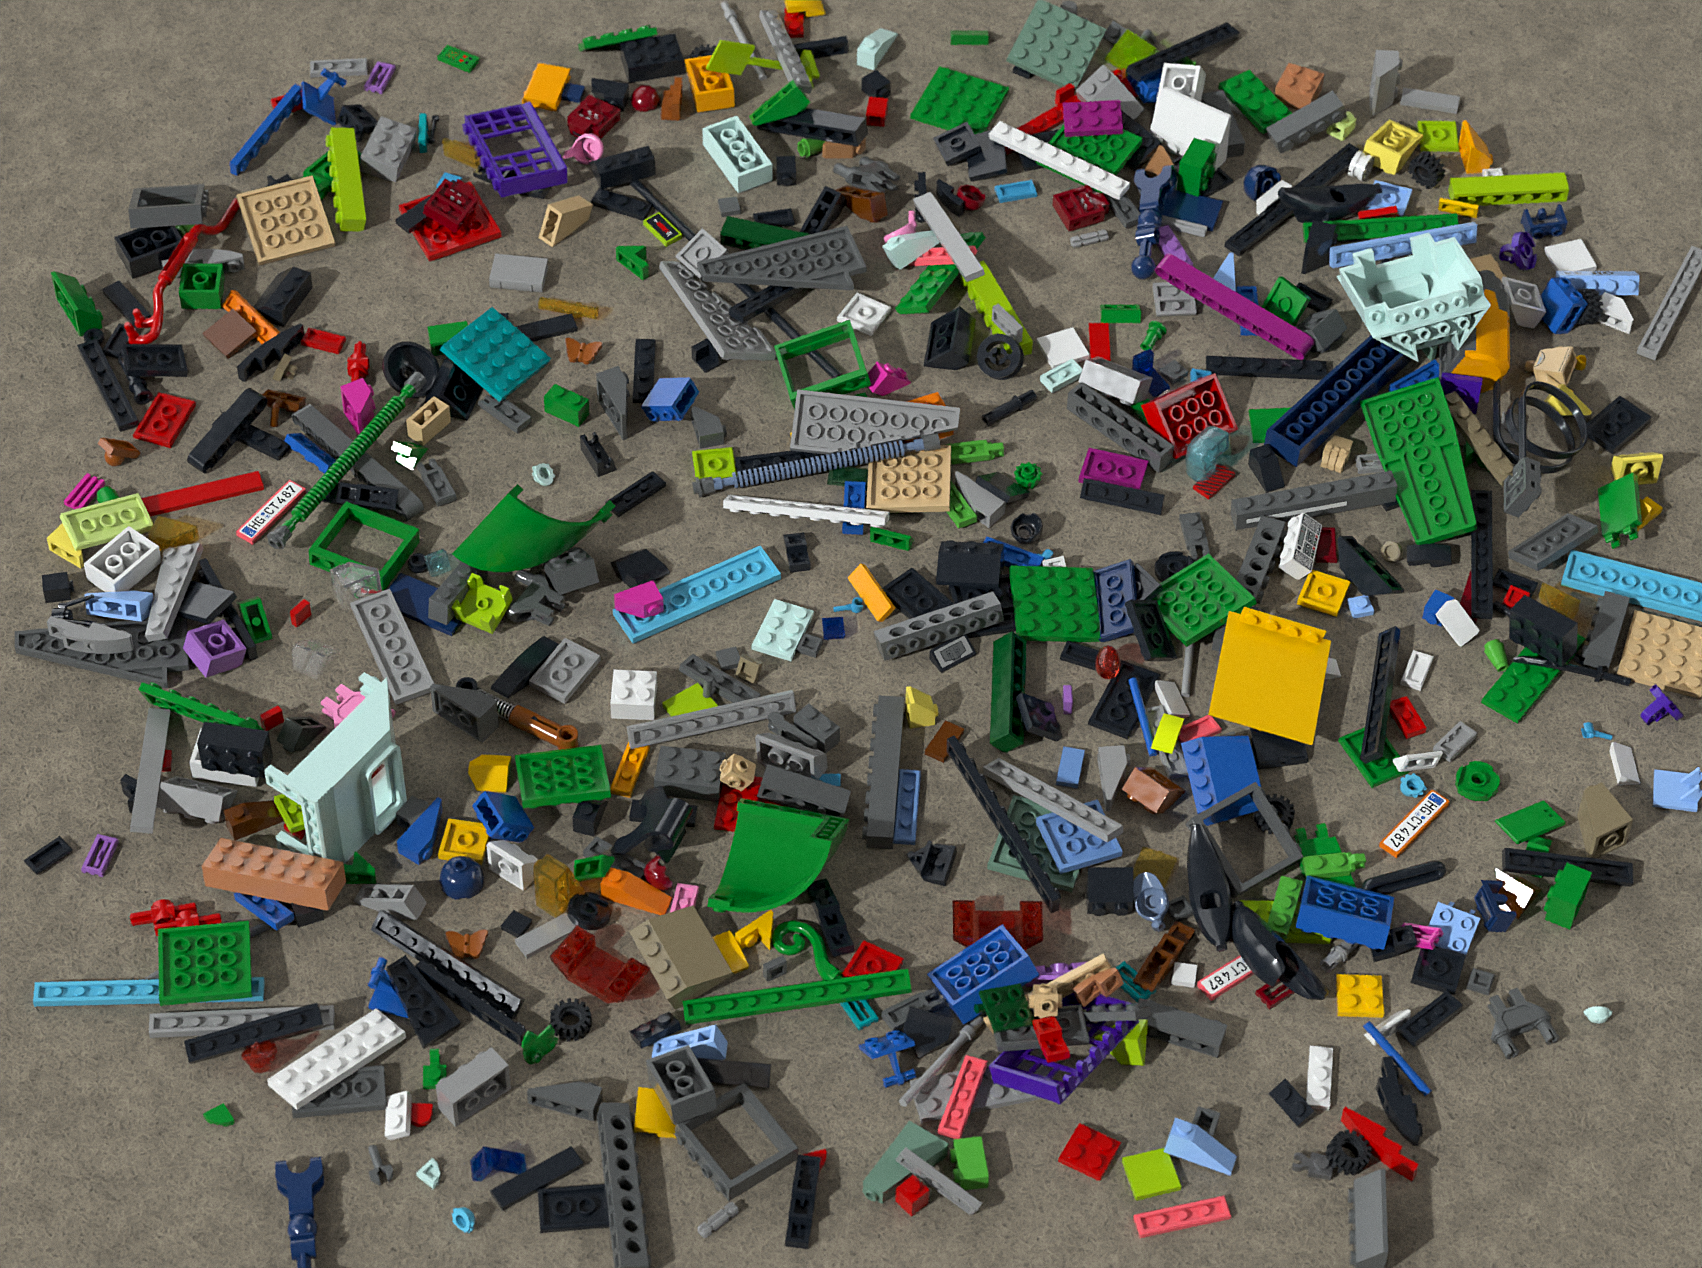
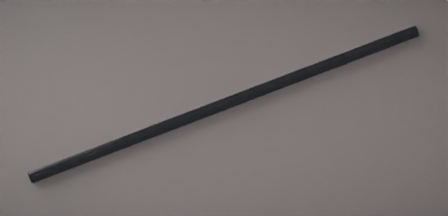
[629,180,842,379]

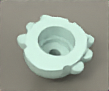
[532,463,555,486]
[1584,1006,1613,1024]

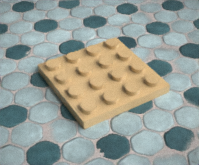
[236,176,335,266]
[866,445,951,513]
[1617,610,1702,699]

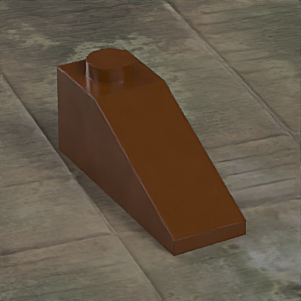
[836,185,888,223]
[223,800,284,841]

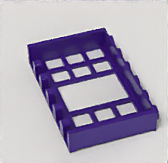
[462,101,568,197]
[989,992,1139,1105]

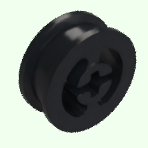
[977,334,1024,380]

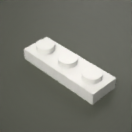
[1306,1046,1333,1111]

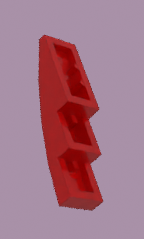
[1341,1106,1419,1182]

